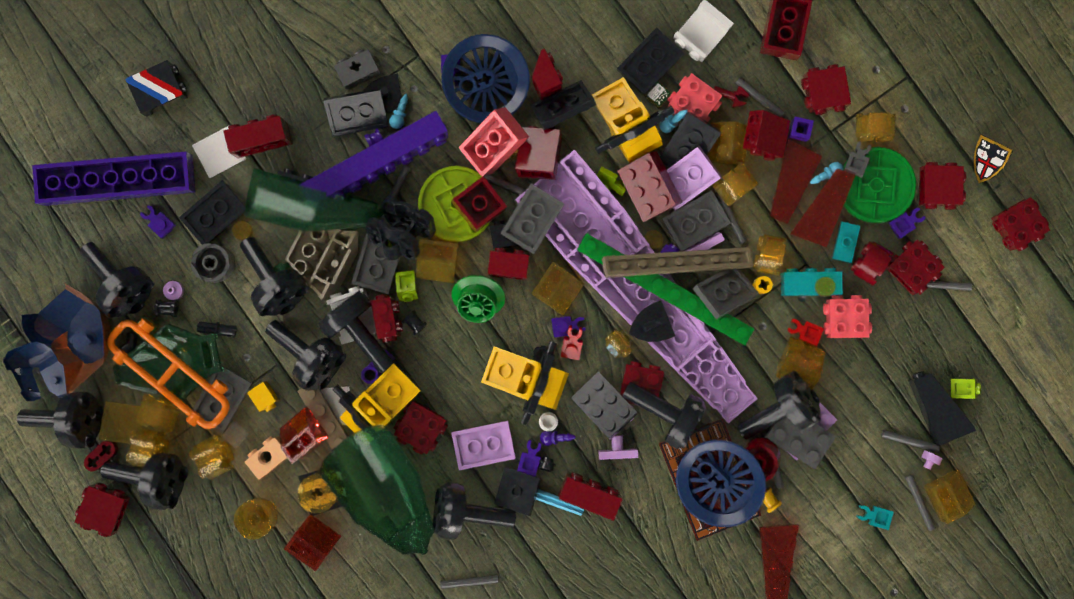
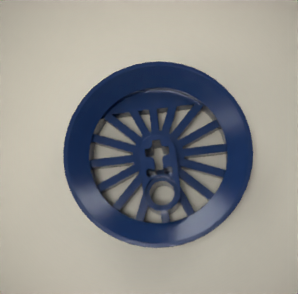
[441,34,530,123]
[676,440,766,527]

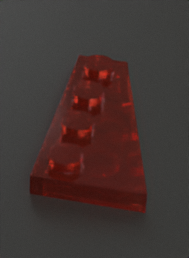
[769,139,823,225]
[790,169,855,247]
[759,524,799,599]

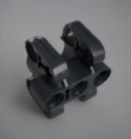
[365,195,436,261]

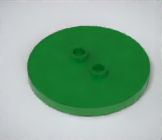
[837,147,916,224]

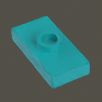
[832,222,860,263]

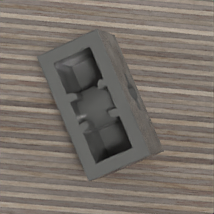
[334,49,381,90]

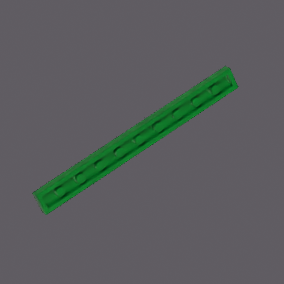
[577,233,754,346]

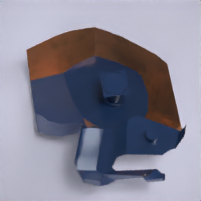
[3,283,111,401]

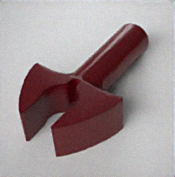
[713,86,749,108]

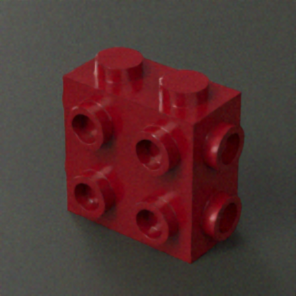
[801,64,851,115]
[743,110,790,161]
[919,162,966,210]
[991,197,1051,252]
[886,239,945,295]
[371,294,403,342]
[393,400,448,455]
[74,482,131,537]

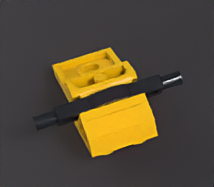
[592,77,675,163]
[481,341,569,426]
[332,363,421,452]

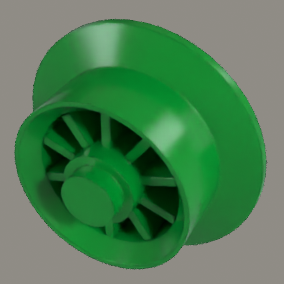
[452,275,505,323]

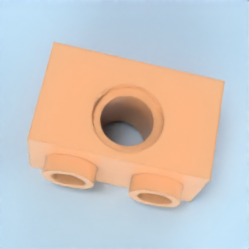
[245,436,293,480]

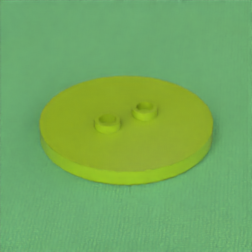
[418,166,490,242]

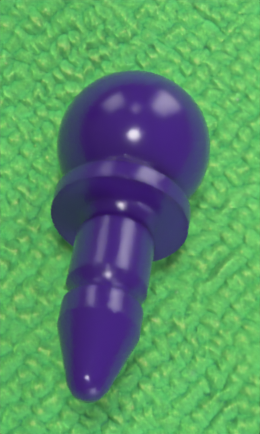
[540,431,576,446]

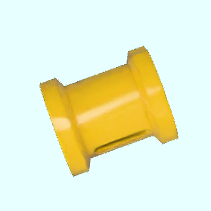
[752,276,773,294]
[763,487,782,513]

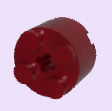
[850,241,894,286]
[739,438,781,481]

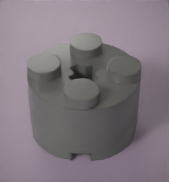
[191,244,235,283]

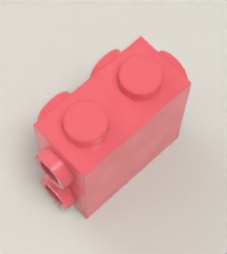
[667,73,722,122]
[823,295,872,338]

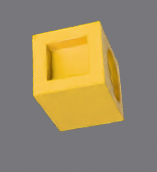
[247,381,280,412]

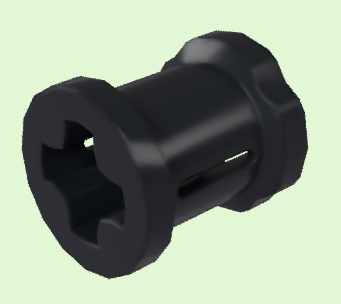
[154,299,179,317]
[402,310,427,335]

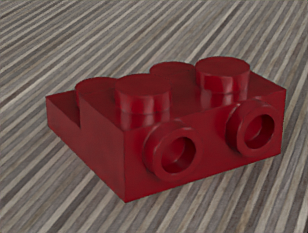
[620,361,664,405]

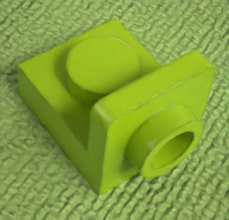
[395,270,418,302]
[951,379,981,399]

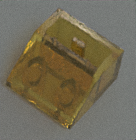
[707,121,747,164]
[416,239,459,283]
[531,262,584,316]
[776,336,825,389]
[923,469,976,524]

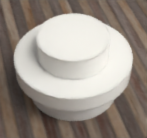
[539,412,558,431]

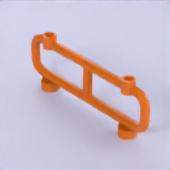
[107,318,230,429]

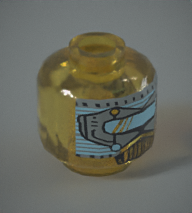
[605,330,633,358]

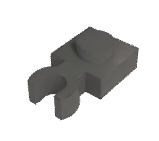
[844,141,871,178]

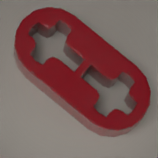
[84,440,118,471]

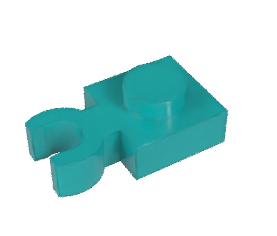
[856,505,894,530]

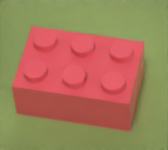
[459,107,529,177]

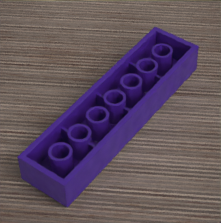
[298,111,448,212]
[32,152,196,206]

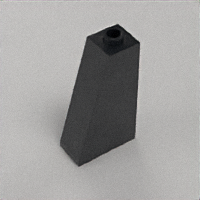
[908,371,976,445]

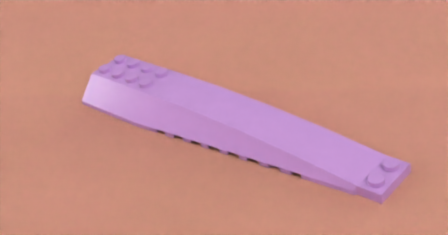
[515,150,758,424]

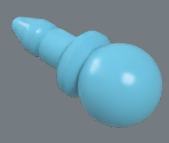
[389,94,408,129]
[659,110,688,133]
[810,162,844,184]

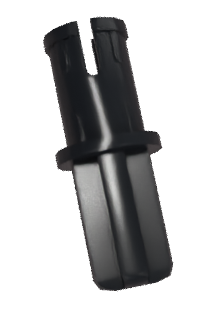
[197,321,237,338]

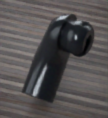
[118,333,137,355]

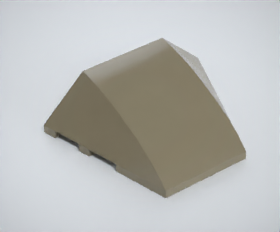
[285,225,359,301]

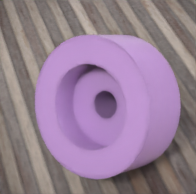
[163,281,184,300]
[921,450,943,470]

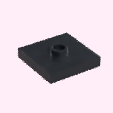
[494,467,542,516]

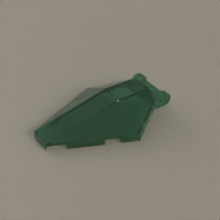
[113,324,224,400]

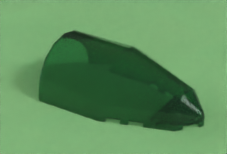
[245,168,384,232]
[319,425,434,555]

